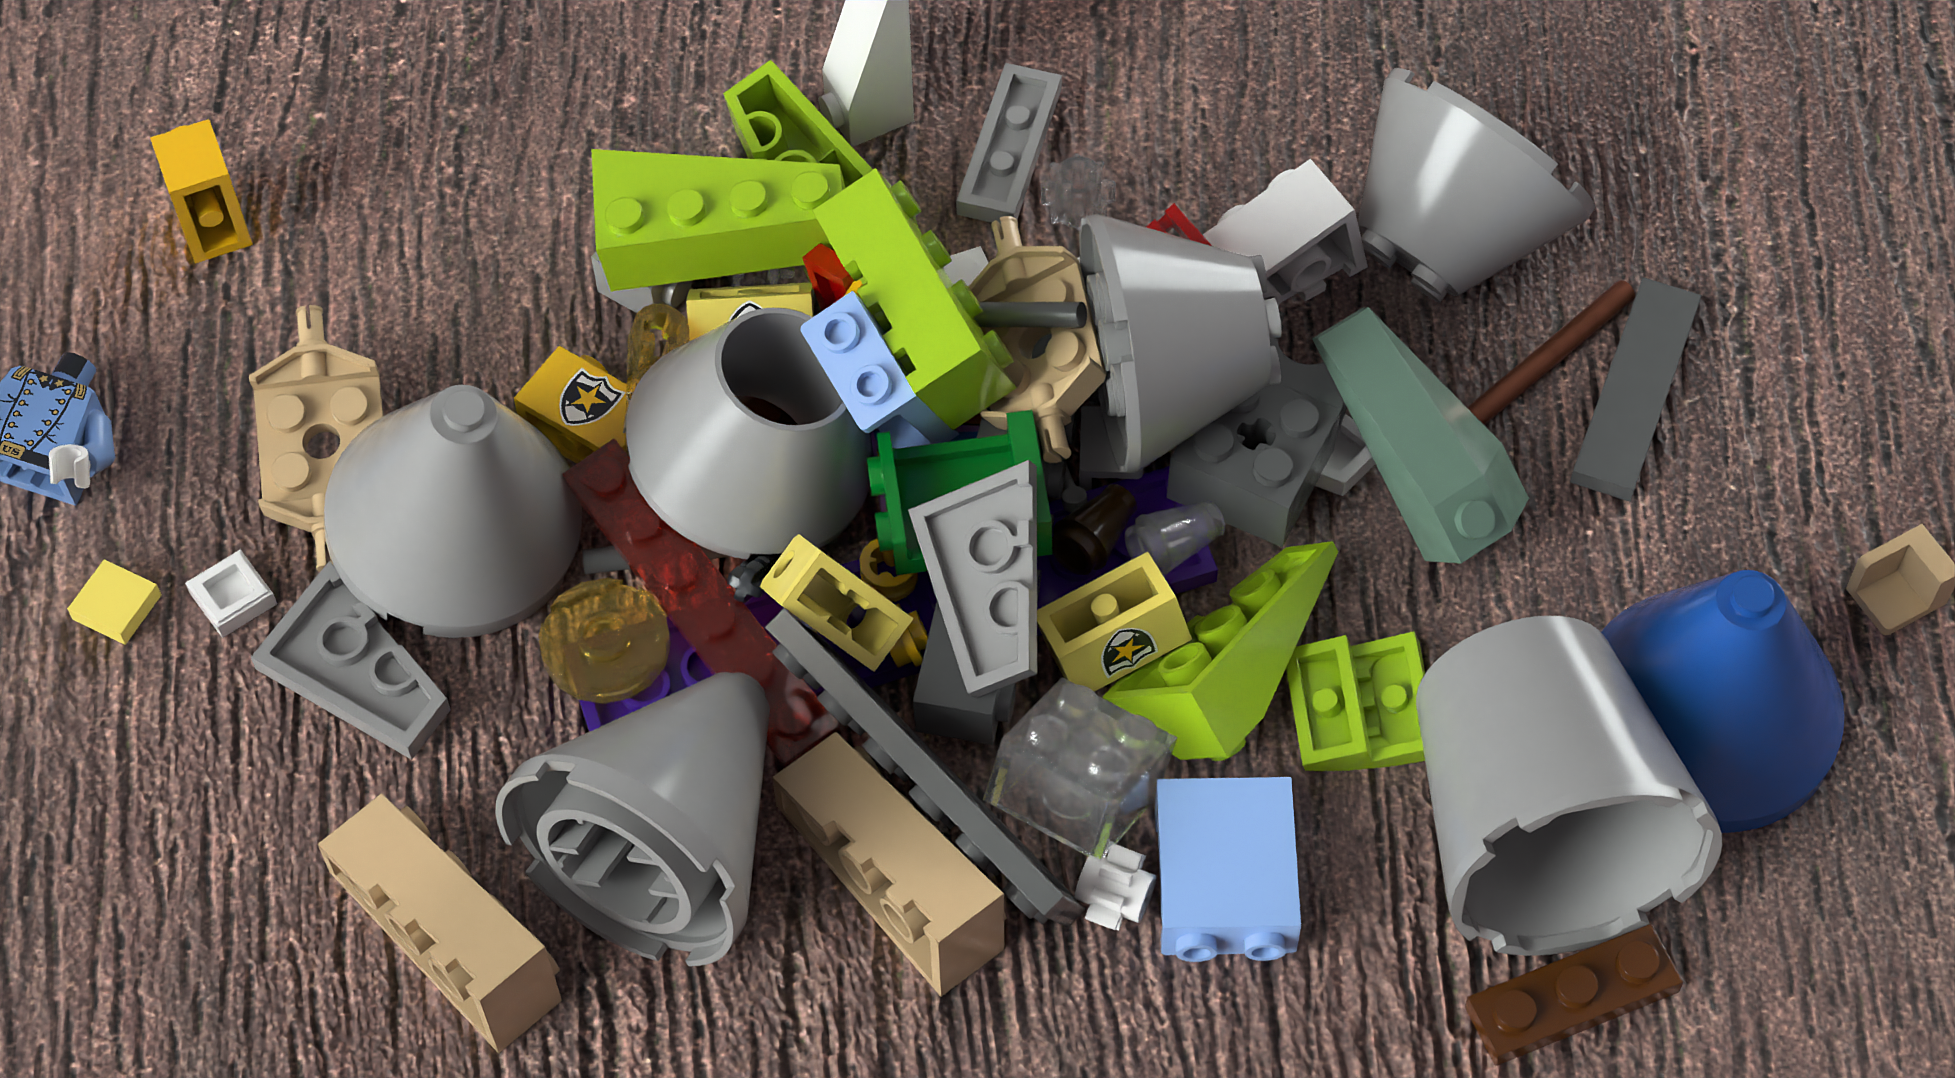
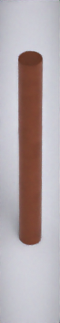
[1467,280,1635,425]

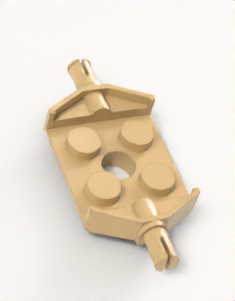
[968,216,1107,463]
[249,305,383,572]

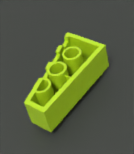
[591,149,845,292]
[812,168,1017,430]

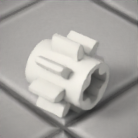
[1075,844,1156,931]

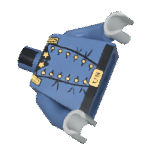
[0,352,115,506]

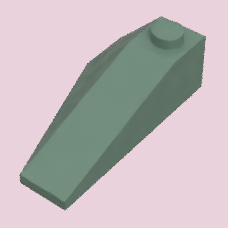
[1312,307,1529,564]

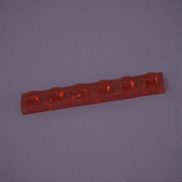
[562,438,841,767]

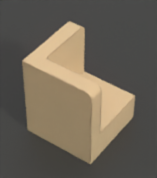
[1846,524,1955,635]

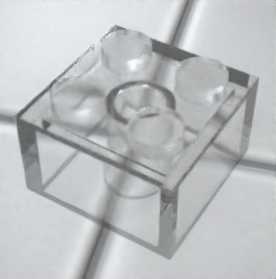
[983,677,1178,862]

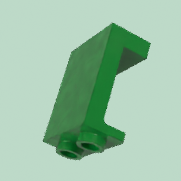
[867,410,1052,575]

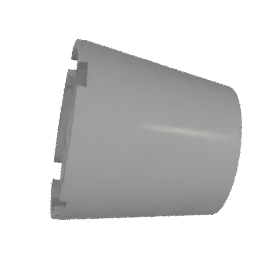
[1416,616,1722,956]

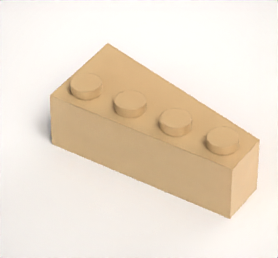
[772,732,1006,997]
[318,793,562,1053]

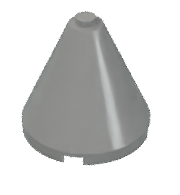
[324,385,582,638]
[495,672,770,966]

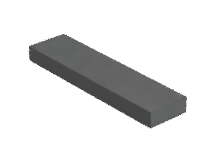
[1570,277,1702,502]

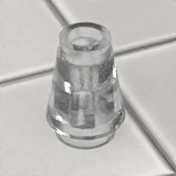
[1125,500,1225,575]

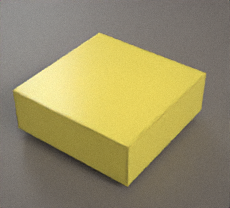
[67,559,162,645]

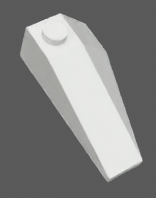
[818,0,914,147]

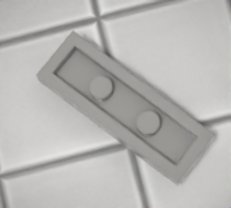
[956,63,1062,224]

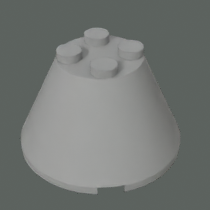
[1358,68,1595,303]
[1079,214,1282,473]

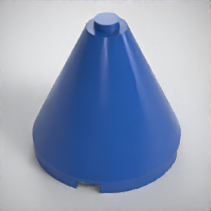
[1601,570,1844,833]

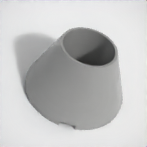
[623,308,873,560]

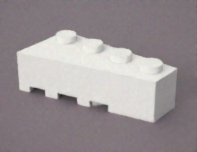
[1203,159,1368,306]

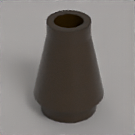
[1052,484,1137,575]

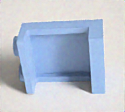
[801,291,959,449]
[1155,777,1301,962]

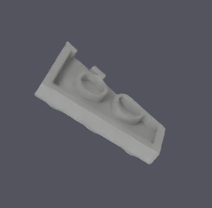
[908,460,1037,698]
[251,561,451,760]

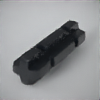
[727,554,781,603]

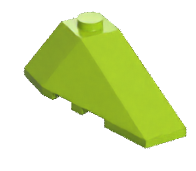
[1099,541,1339,761]

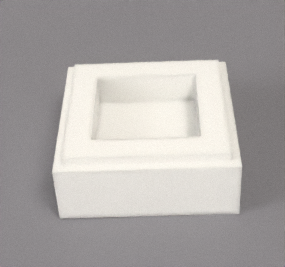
[185,550,277,638]

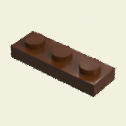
[1465,924,1683,1066]

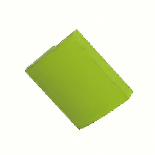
[1286,631,1425,771]

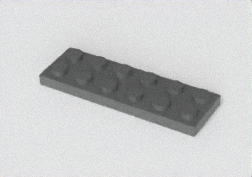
[765,608,1086,928]

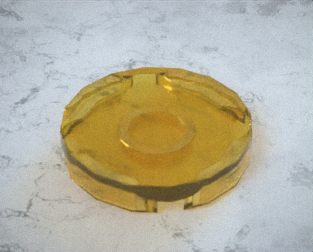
[538,578,671,704]

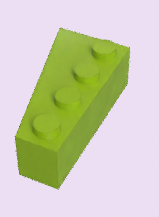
[723,60,918,293]

